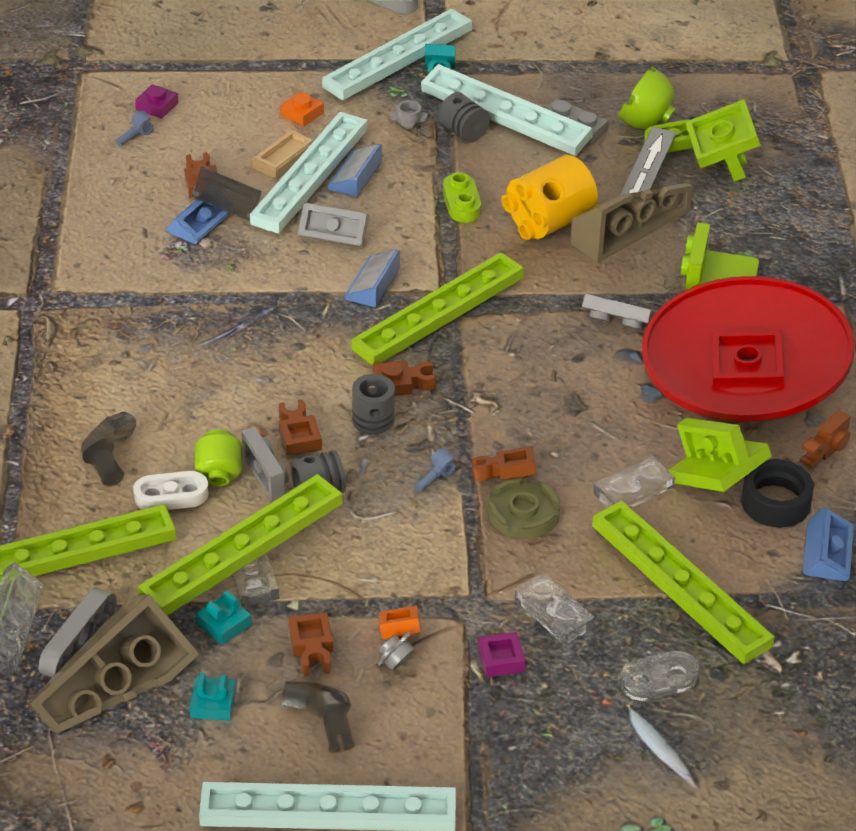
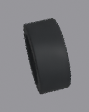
[741,459,814,528]

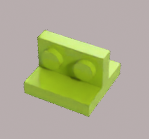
[686,99,761,182]
[667,418,772,492]

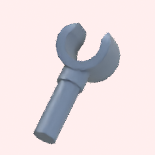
[116,111,153,146]
[414,448,456,492]

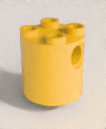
[501,154,598,241]

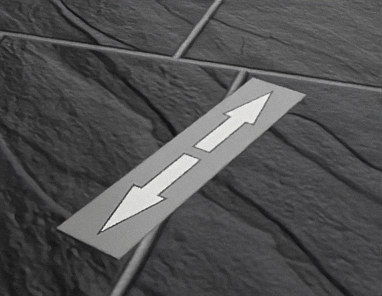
[620,126,676,195]

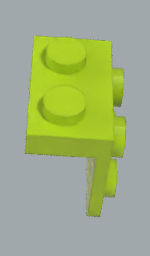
[680,222,759,290]

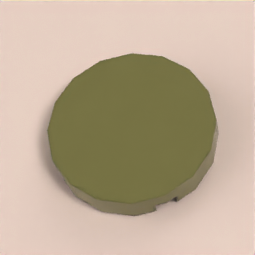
[486,477,561,539]

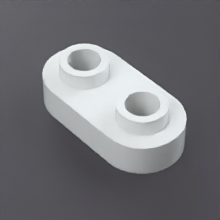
[133,471,209,510]

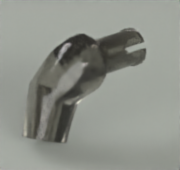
[81,412,136,486]
[282,681,355,753]

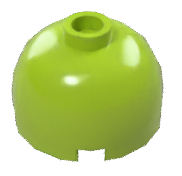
[618,66,676,130]

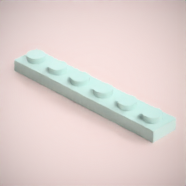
[322,8,472,100]
[421,64,593,156]
[250,112,368,234]
[199,782,456,831]

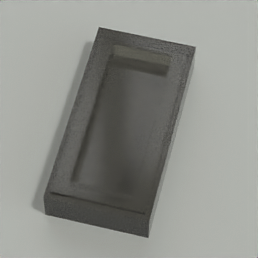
[191,167,262,221]

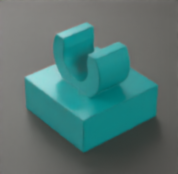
[425,44,456,74]
[196,591,252,645]
[189,673,236,721]

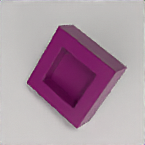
[135,84,178,119]
[478,632,526,677]

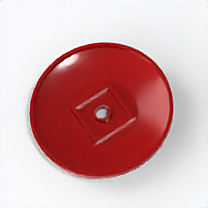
[642,276,854,422]

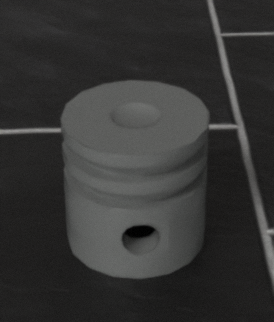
[438,92,490,142]
[352,374,395,434]
[290,450,346,493]

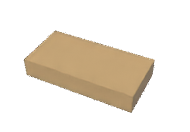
[251,129,314,179]

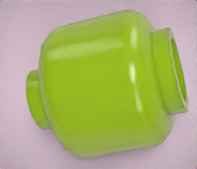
[194,429,243,487]

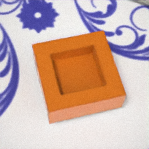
[280,91,324,127]
[379,605,421,639]

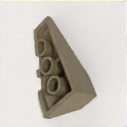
[570,183,693,263]
[28,594,199,734]

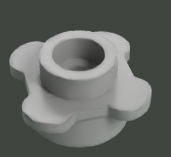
[390,100,427,129]
[376,632,415,671]

